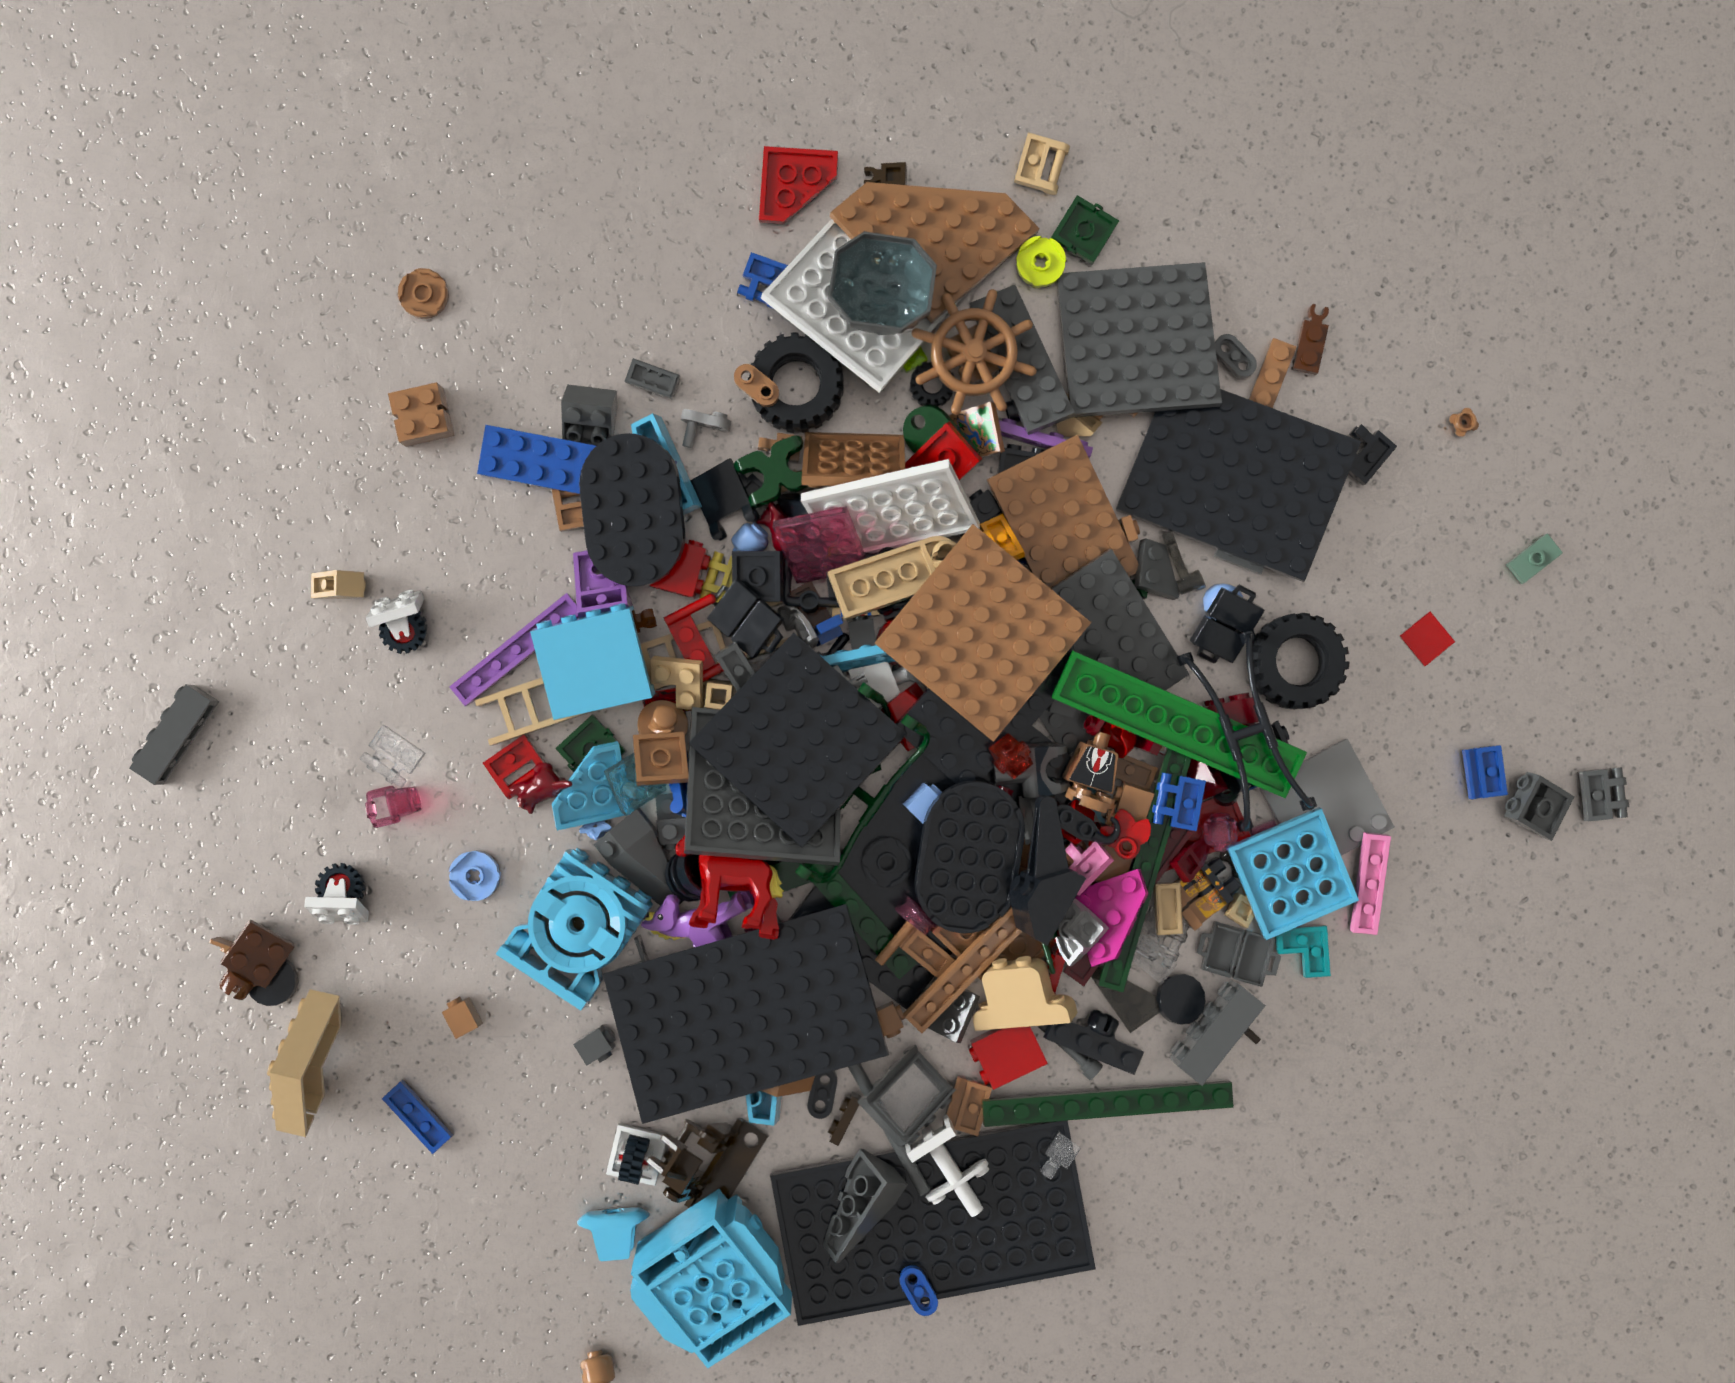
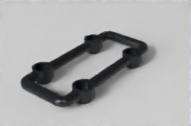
[783,545,911,615]

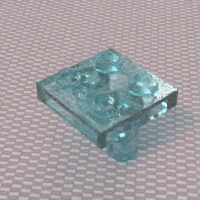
[604,753,667,816]

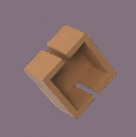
[388,382,454,447]

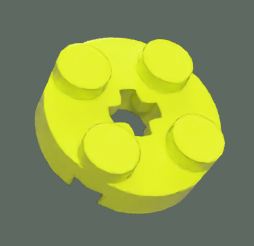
[1016,236,1066,288]

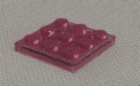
[772,506,867,584]

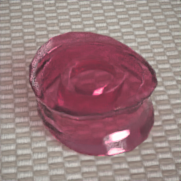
[894,896,938,935]

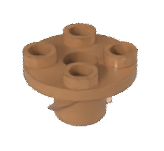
[637,700,688,736]

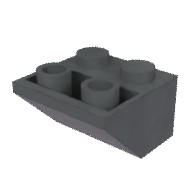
[561,384,617,446]

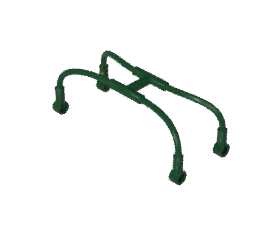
[795,682,930,883]

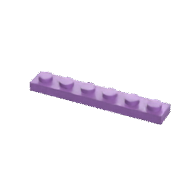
[449,593,579,706]

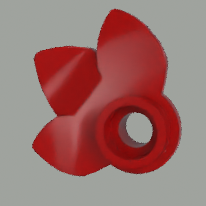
[1100,809,1151,860]

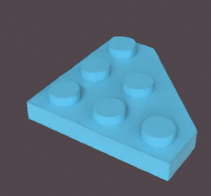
[551,741,631,831]

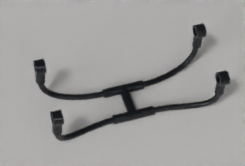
[1177,630,1317,832]

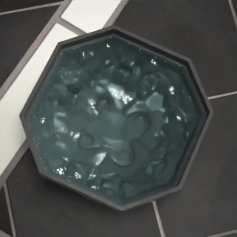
[828,231,937,335]

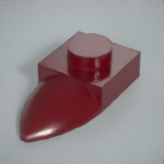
[1170,839,1210,883]

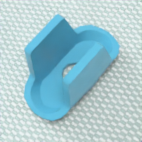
[577,1207,650,1261]

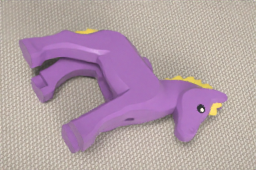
[641,891,754,947]

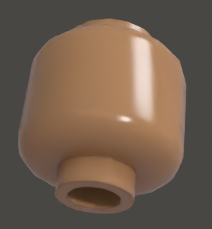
[580,1350,615,1383]

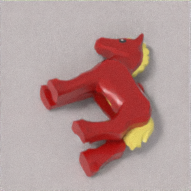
[675,835,784,940]

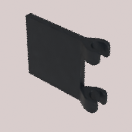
[690,458,760,541]

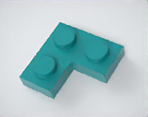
[1275,925,1331,978]

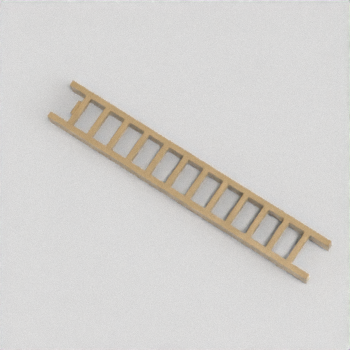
[475,602,798,746]

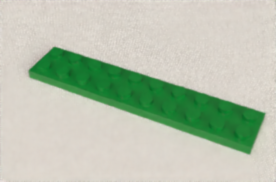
[1052,650,1307,799]

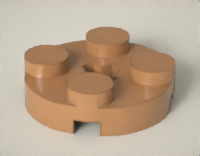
[1065,782,1117,814]

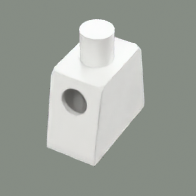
[848,662,910,708]

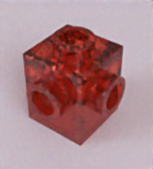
[989,733,1033,779]

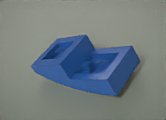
[814,614,843,647]

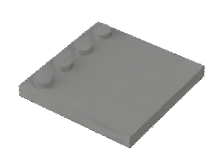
[1259,739,1395,870]

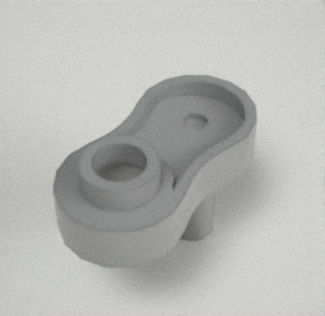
[681,409,731,448]

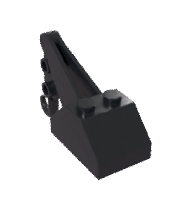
[1009,795,1121,946]

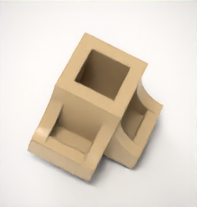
[703,678,733,710]

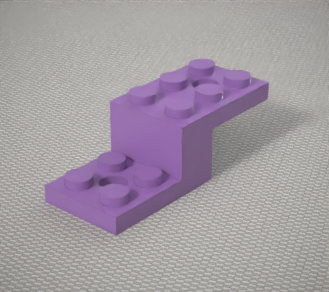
[573,550,634,618]

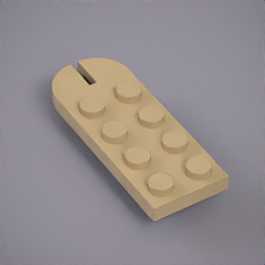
[827,536,956,620]

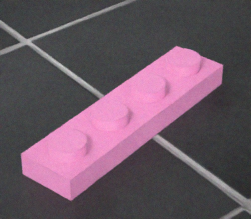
[1350,832,1391,935]

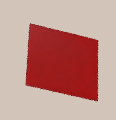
[1400,611,1455,666]

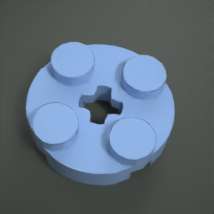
[449,850,501,901]

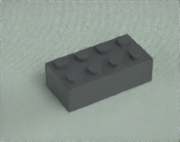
[1170,980,1266,1086]

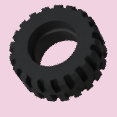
[748,332,844,433]
[1253,613,1350,709]

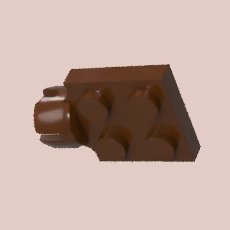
[219,919,295,1000]

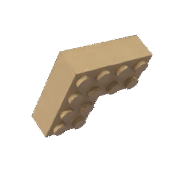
[267,989,341,1137]

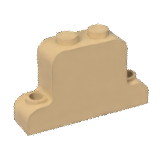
[973,956,1078,1031]

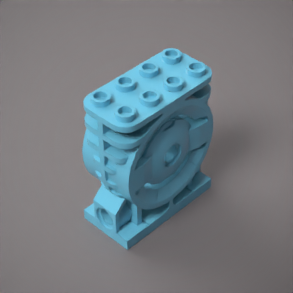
[496,848,653,1011]

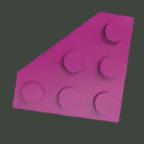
[1075,869,1149,967]

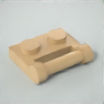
[1014,132,1070,195]

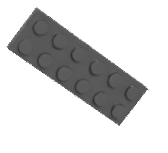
[969,285,1075,435]

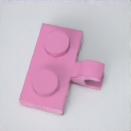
[1065,842,1114,896]

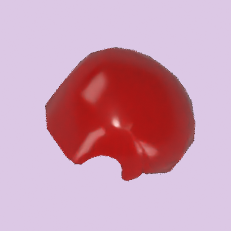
[1101,722,1137,758]

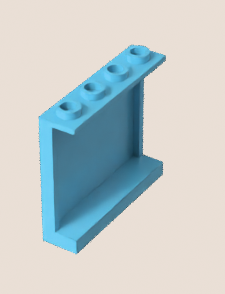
[530,603,656,720]

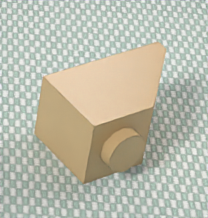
[311,570,366,599]

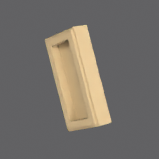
[1154,882,1183,935]

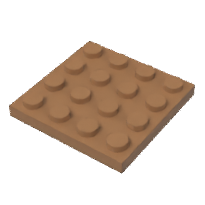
[802,432,905,488]

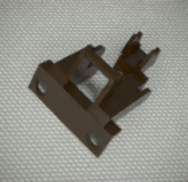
[646,1118,769,1208]

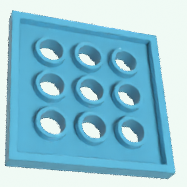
[1227,807,1359,940]

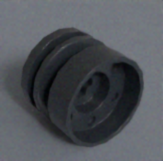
[665,854,702,902]

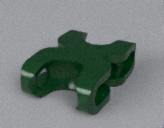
[734,435,809,508]

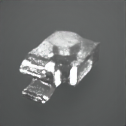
[1040,1132,1081,1180]

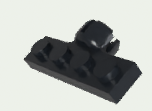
[1043,1010,1144,1075]

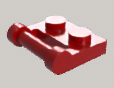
[483,735,545,800]

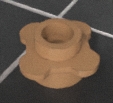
[1449,408,1479,437]

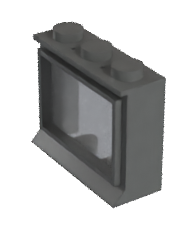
[857,1045,956,1146]

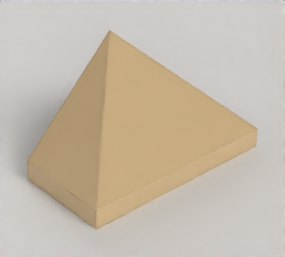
[1056,392,1103,437]

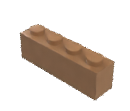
[1095,781,1154,882]

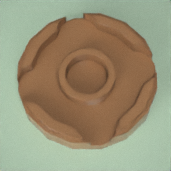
[398,268,449,319]

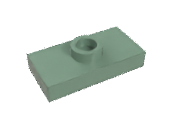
[1506,533,1563,584]

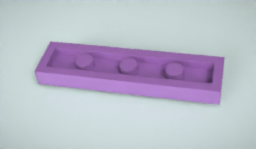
[999,418,1093,458]

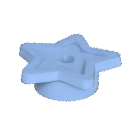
[579,820,612,840]

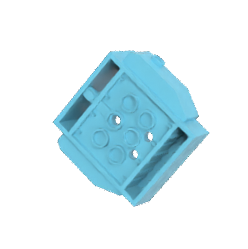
[630,1189,792,1368]

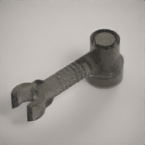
[1162,531,1206,595]

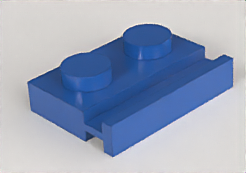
[1462,745,1508,800]

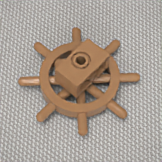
[911,289,1037,415]

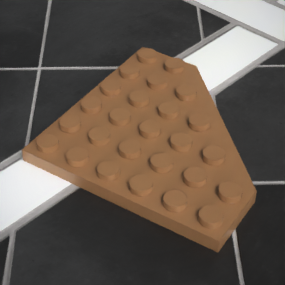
[829,182,1040,323]

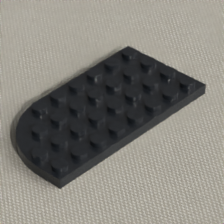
[896,644,1074,784]

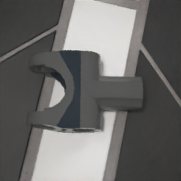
[993,742,1070,798]

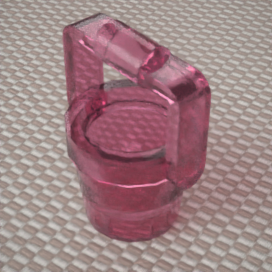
[365,786,422,828]

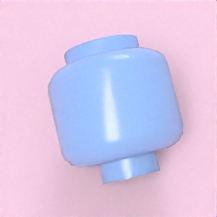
[731,522,768,551]

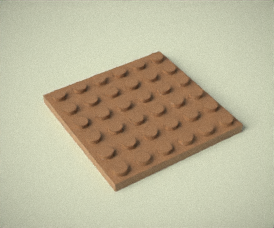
[874,524,1091,742]

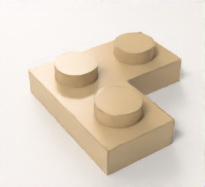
[651,656,703,710]

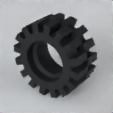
[910,361,954,407]

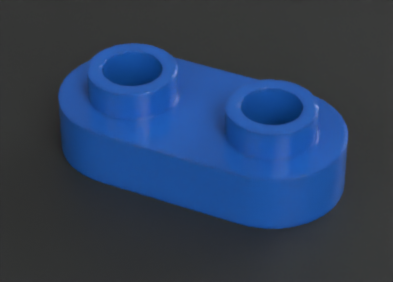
[900,1265,938,1316]

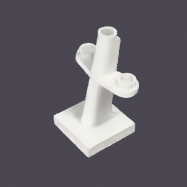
[905,1115,989,1217]

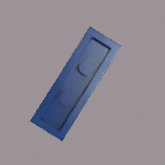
[382,1080,453,1154]

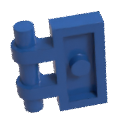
[737,252,788,309]
[1152,773,1206,831]

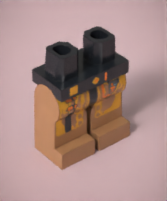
[1174,857,1241,931]

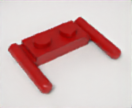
[663,594,746,682]

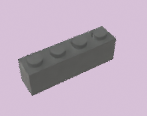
[129,684,220,785]

